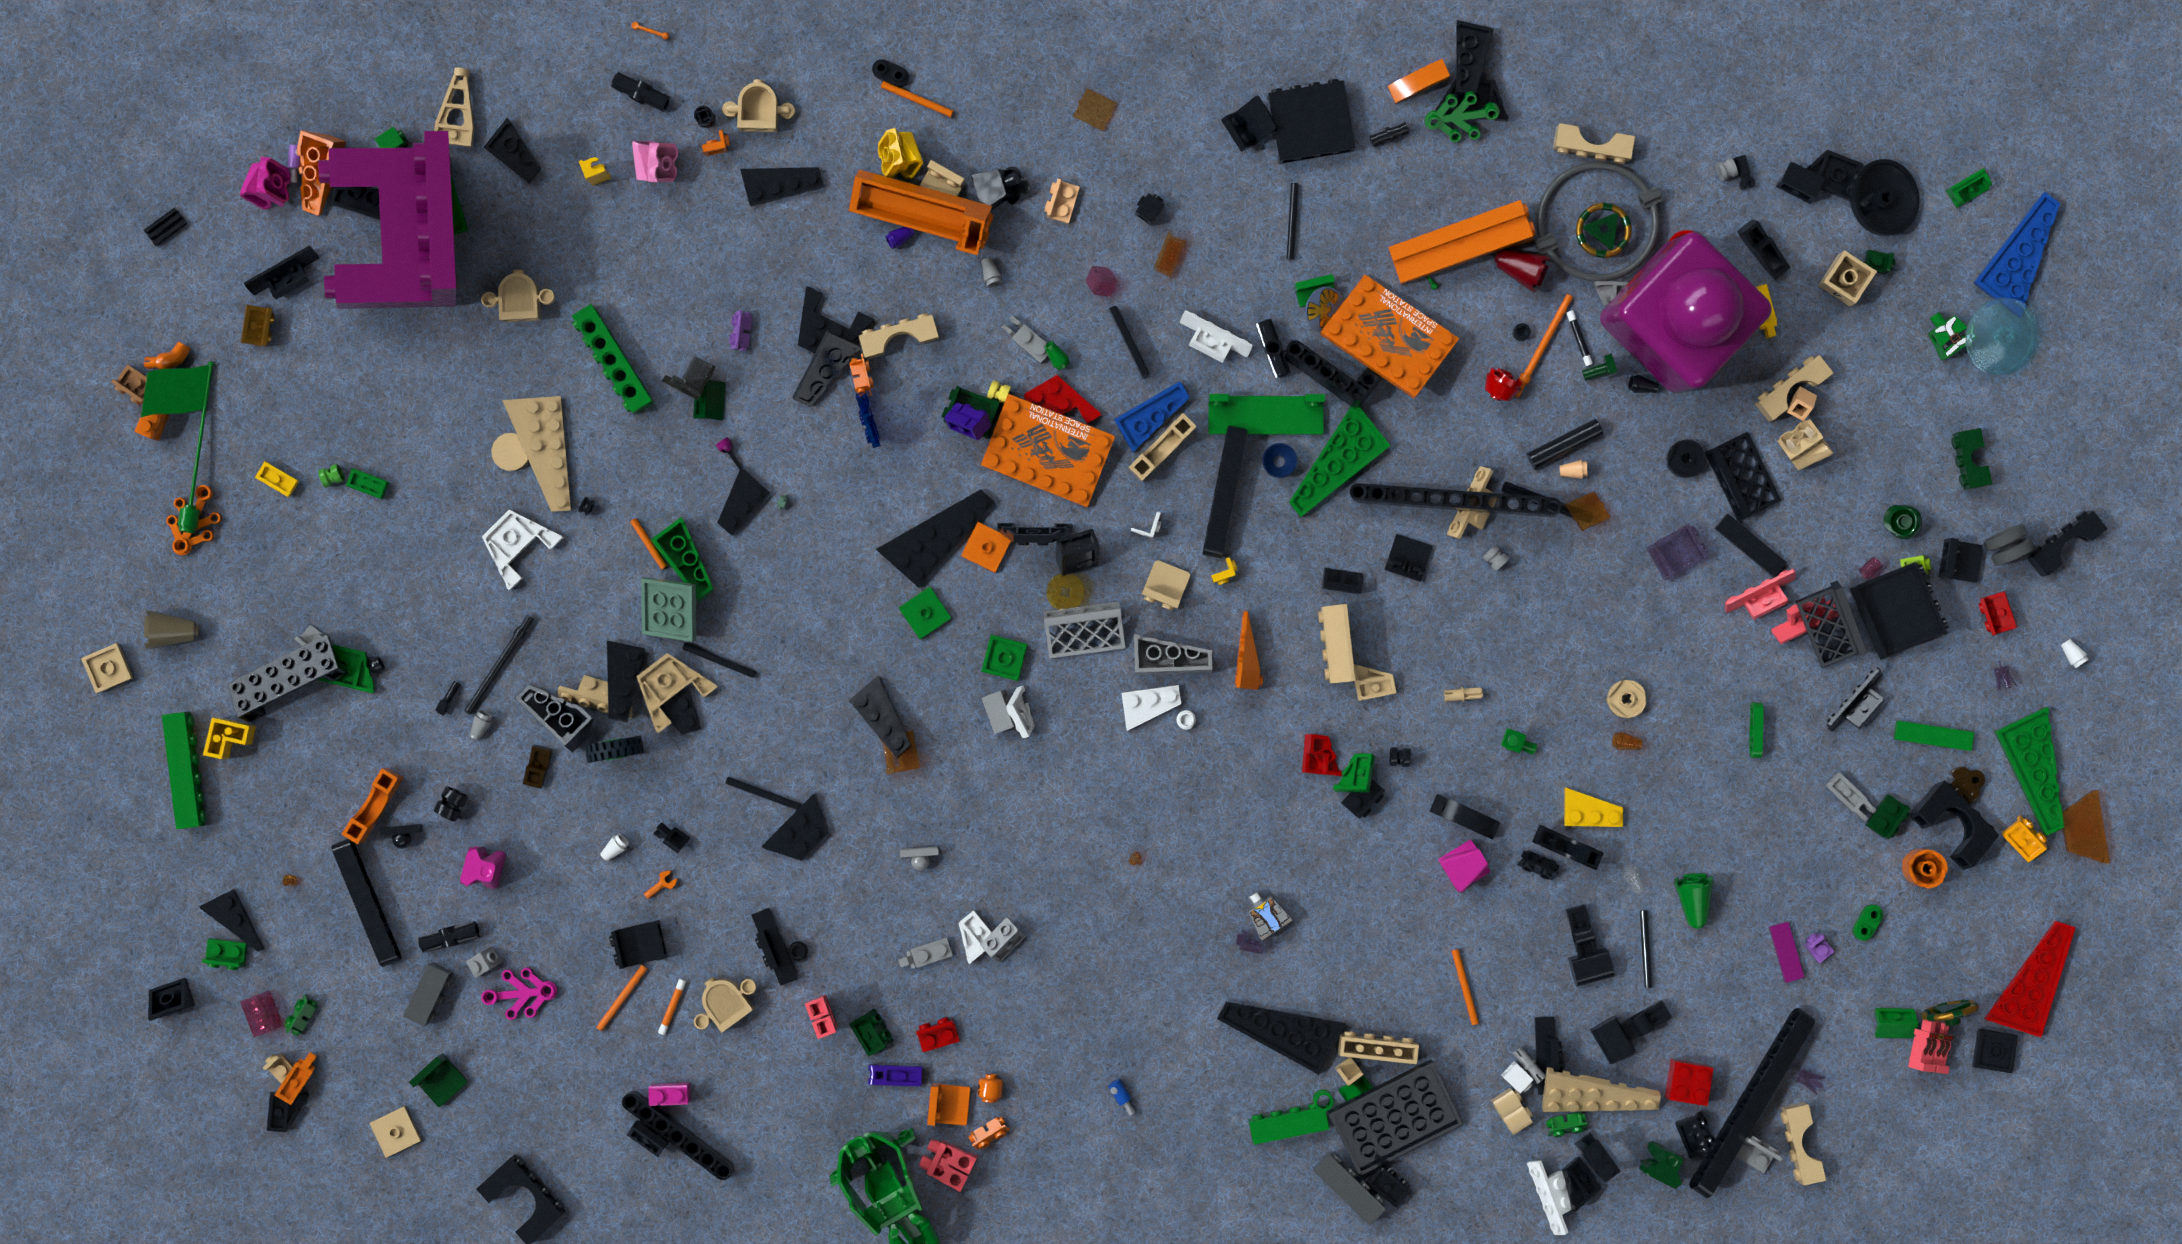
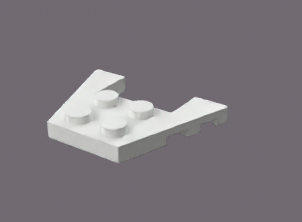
[482,510,563,590]

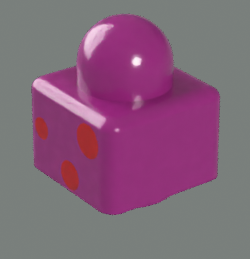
[1600,232,1772,393]

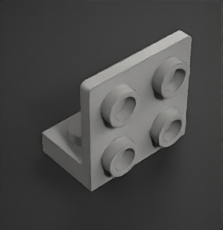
[1736,1134,1783,1173]

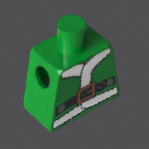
[1928,312,1977,360]

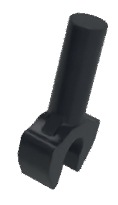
[435,681,461,716]

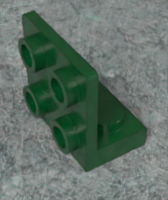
[409,1053,468,1107]

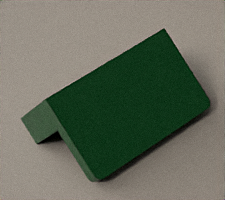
[693,380,725,420]

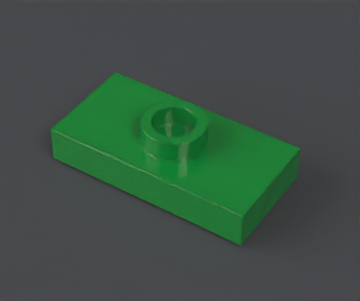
[345,468,389,500]

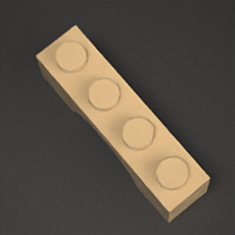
[1553,123,1635,164]
[859,313,939,360]
[1755,355,1833,422]
[1128,413,1197,482]
[1780,1102,1826,1186]

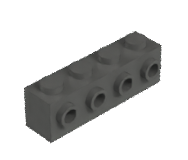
[1313,1152,1386,1225]

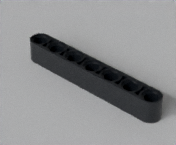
[1202,425,1247,558]
[331,838,401,967]
[622,1091,734,1180]

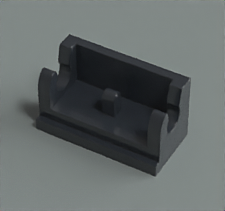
[1321,568,1363,594]

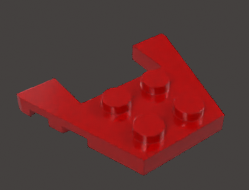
[1024,375,1102,424]

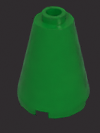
[1674,873,1714,929]

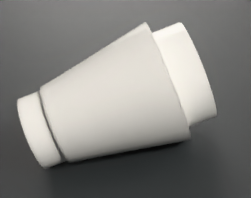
[2061,639,2089,668]
[600,834,629,861]

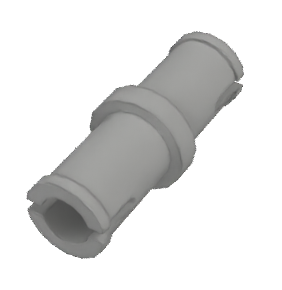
[1513,1046,1546,1084]

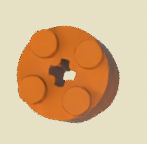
[1902,848,1948,888]

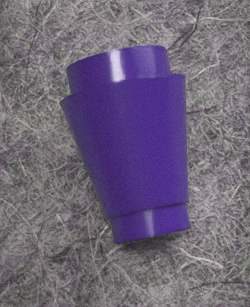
[885,227,915,249]

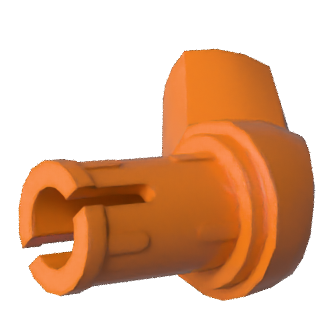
[144,341,191,369]

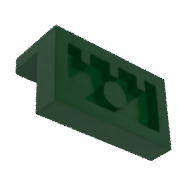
[1865,794,1910,839]
[849,1009,894,1057]

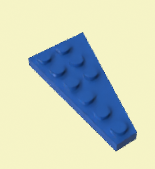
[1973,192,2060,318]

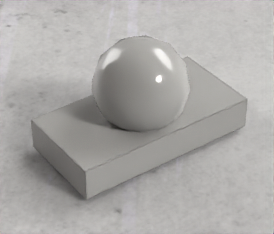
[900,846,940,871]

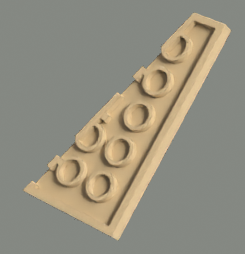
[502,396,571,512]

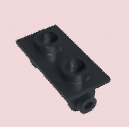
[1517,850,1559,880]

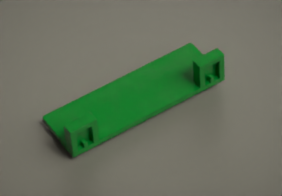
[1208,394,1325,435]

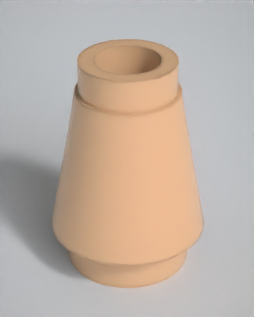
[1559,460,1588,479]

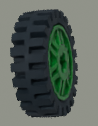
[585,736,644,763]

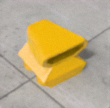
[878,128,923,179]

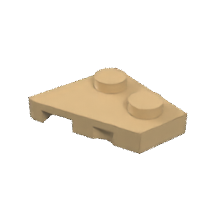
[1354,664,1396,701]

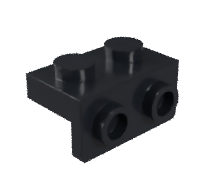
[1366,1165,1412,1208]

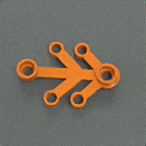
[166,485,222,556]

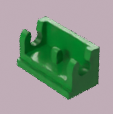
[1945,168,1992,208]

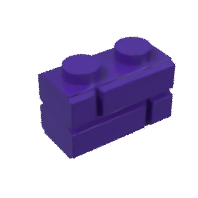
[945,403,991,440]

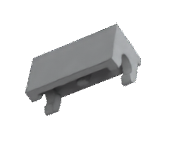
[982,690,1015,734]

